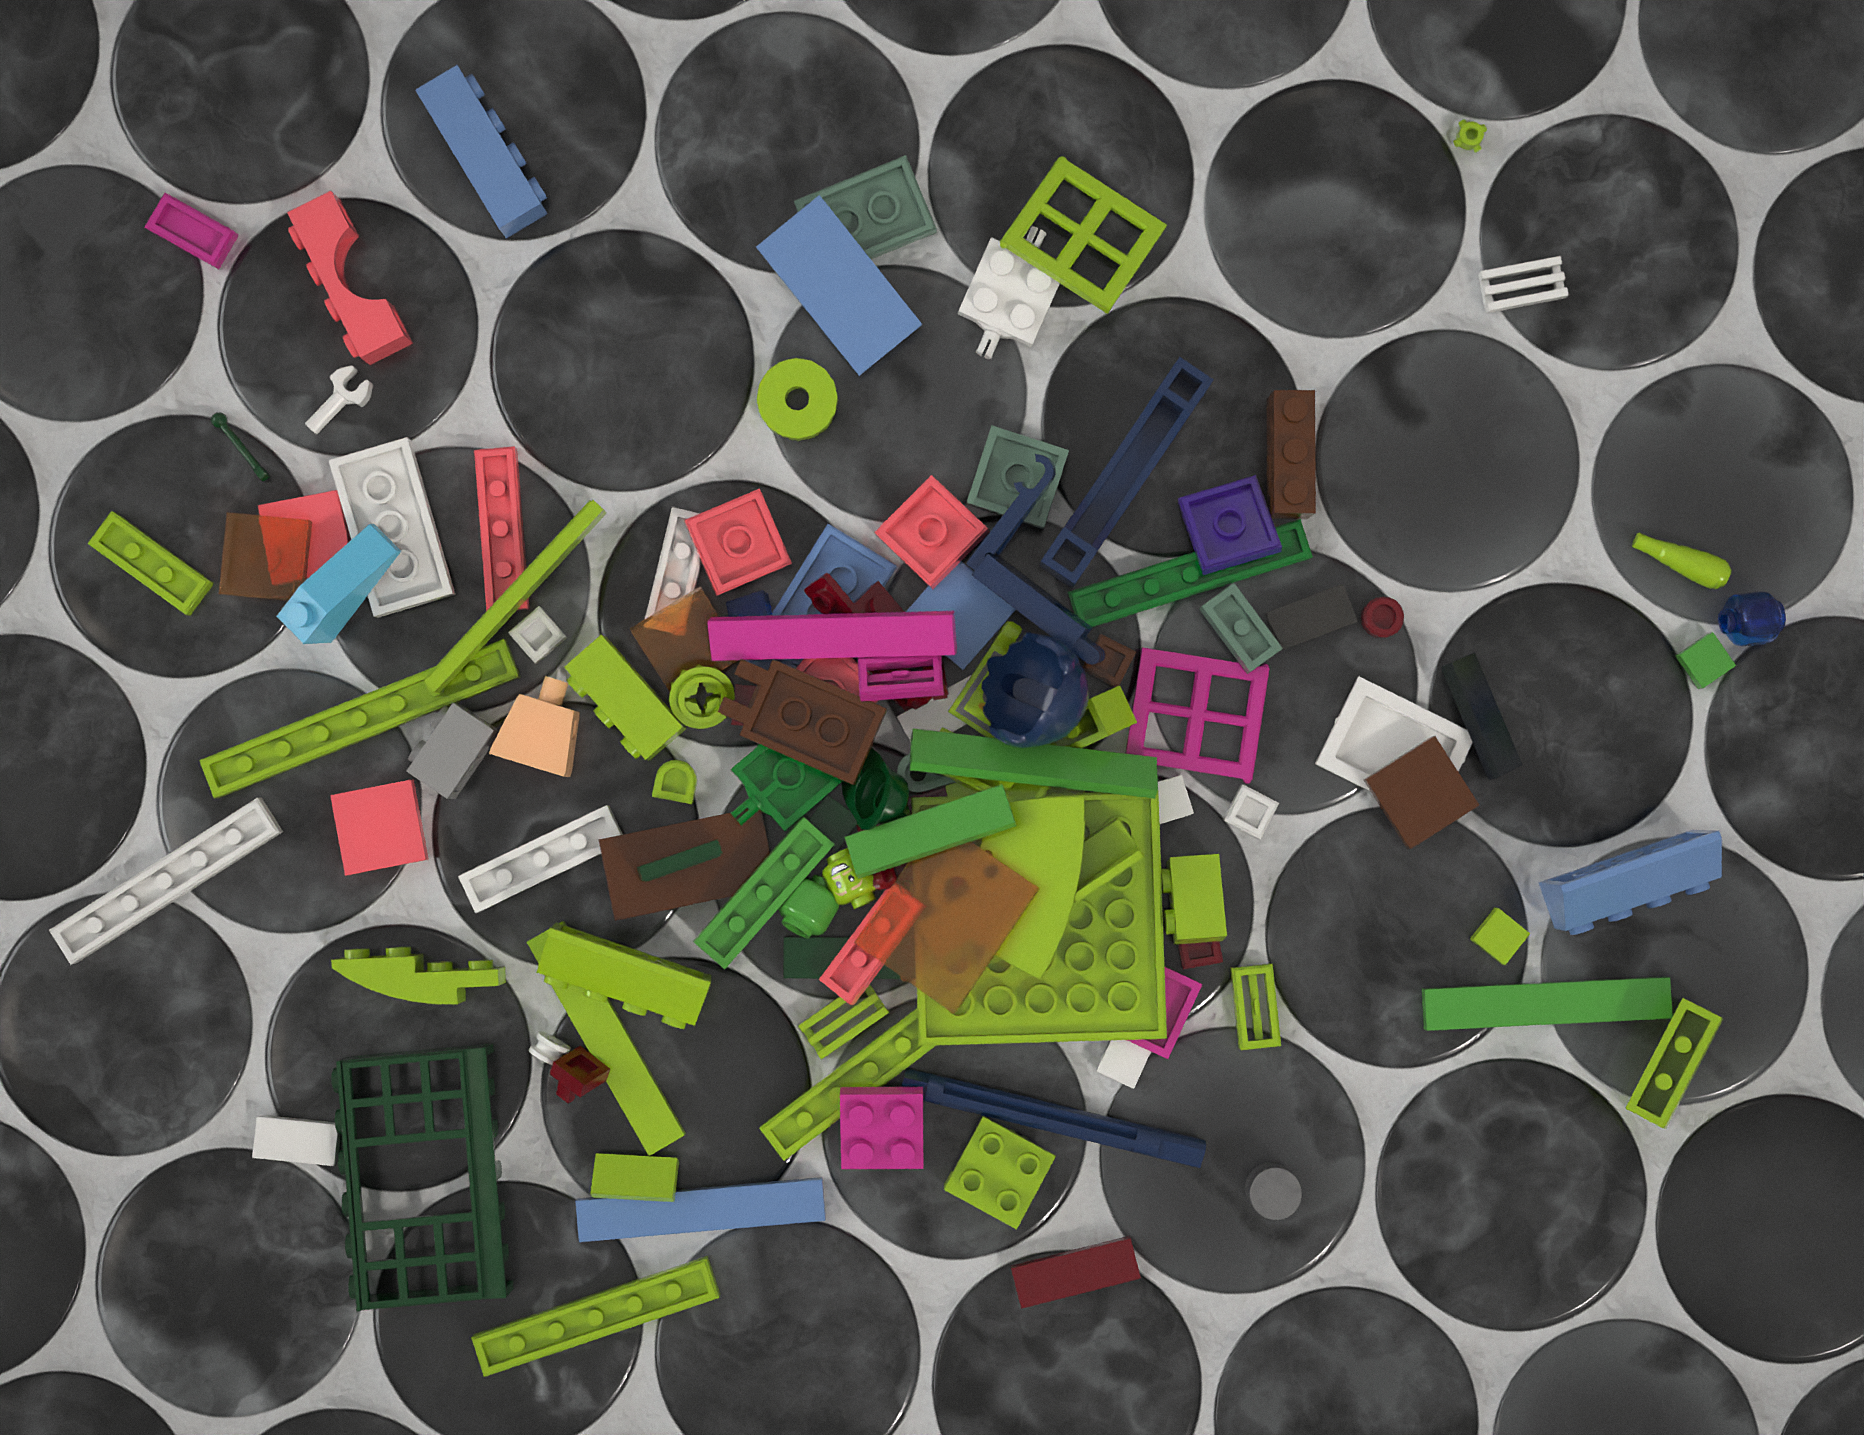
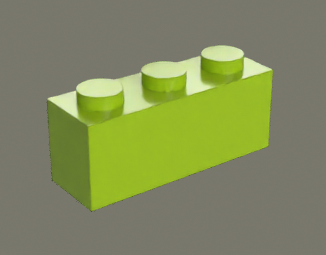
[564,634,687,760]
[1625,998,1723,1129]

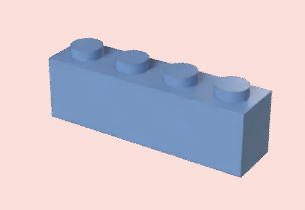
[415,65,548,238]

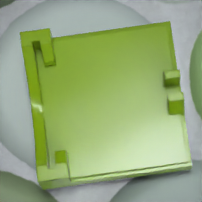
[944,1116,1056,1230]

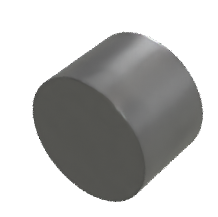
[1245,1162,1302,1220]

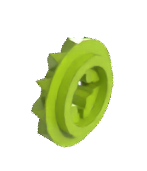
[668,664,735,729]

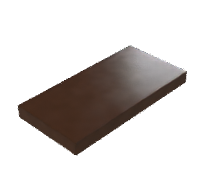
[598,809,770,921]

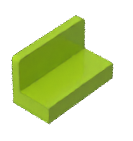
[1074,817,1144,903]

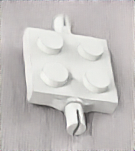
[958,226,1060,359]

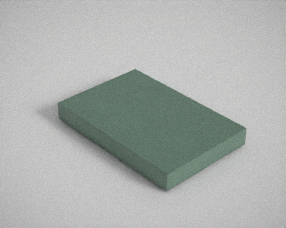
[794,155,937,259]

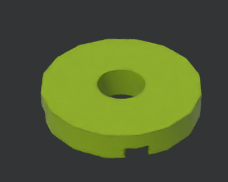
[756,358,838,441]

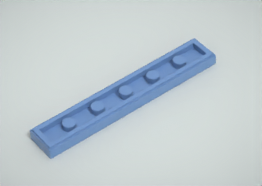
[576,1177,826,1242]

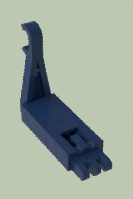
[966,454,1106,665]

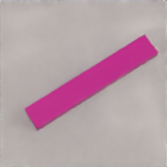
[707,611,957,661]

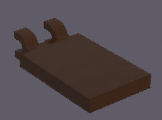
[718,659,888,786]

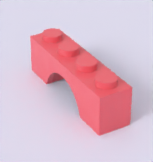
[287,191,413,365]

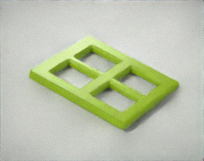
[1000,156,1167,314]

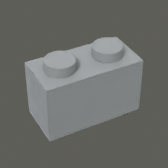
[406,703,500,799]

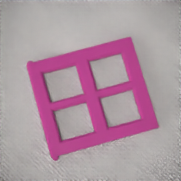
[1125,647,1270,784]

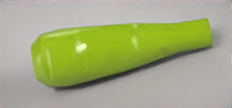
[1632,533,1732,589]

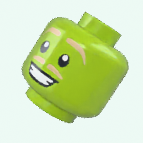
[822,848,877,910]

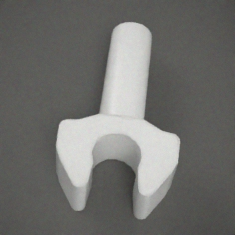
[305,366,373,434]

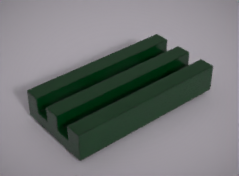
[636,839,722,882]

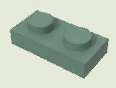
[1199,583,1283,674]

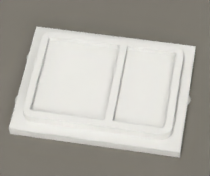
[1315,676,1473,792]

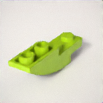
[331,947,506,1004]

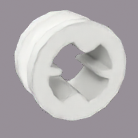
[528,1031,571,1065]

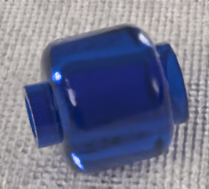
[1718,591,1786,646]

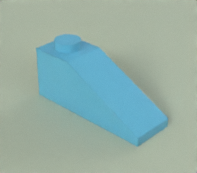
[277,524,401,644]

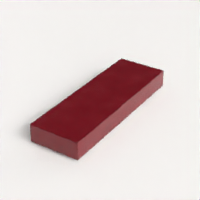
[1011,1236,1141,1309]

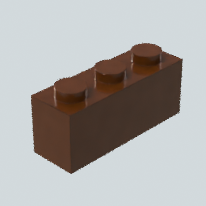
[1267,390,1316,519]

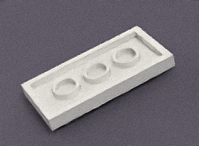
[329,437,456,618]

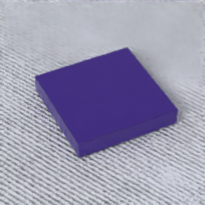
[1178,475,1282,575]

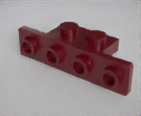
[804,573,932,712]

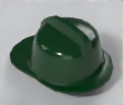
[842,747,911,830]

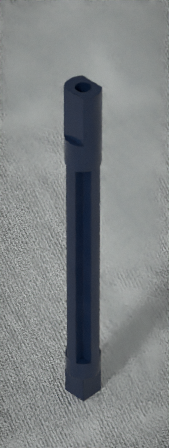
[902,1068,1206,1168]

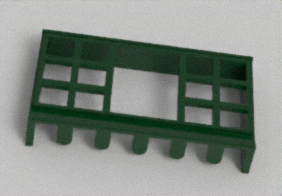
[331,1043,513,1312]

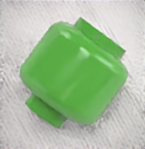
[779,875,840,939]

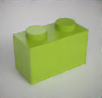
[1161,854,1227,944]

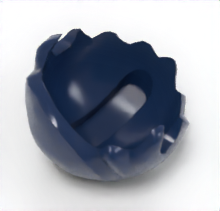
[982,632,1089,748]

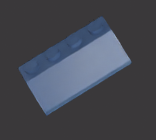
[1538,830,1722,935]

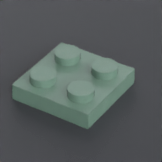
[966,425,1069,529]

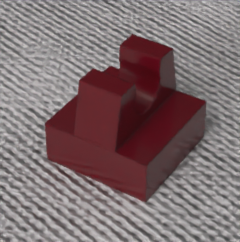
[549,1046,610,1104]

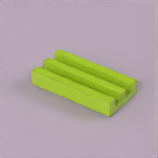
[1230,963,1281,1050]
[798,984,889,1060]

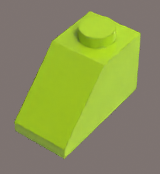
[1049,686,1137,748]

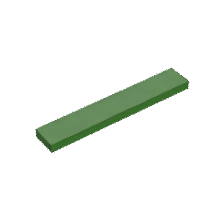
[910,729,1158,799]
[1422,976,1673,1031]

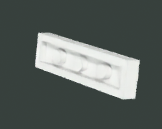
[458,805,623,913]

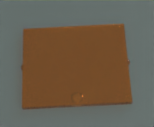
[854,842,1040,1014]

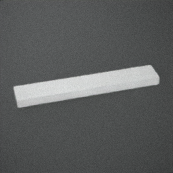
[49,797,283,965]

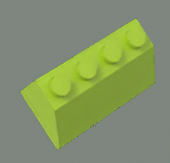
[536,922,712,1029]

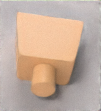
[489,676,579,777]

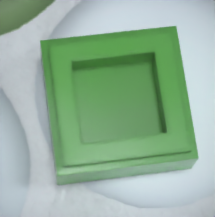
[1675,632,1736,689]

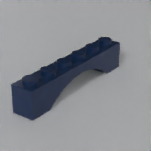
[1039,357,1214,589]

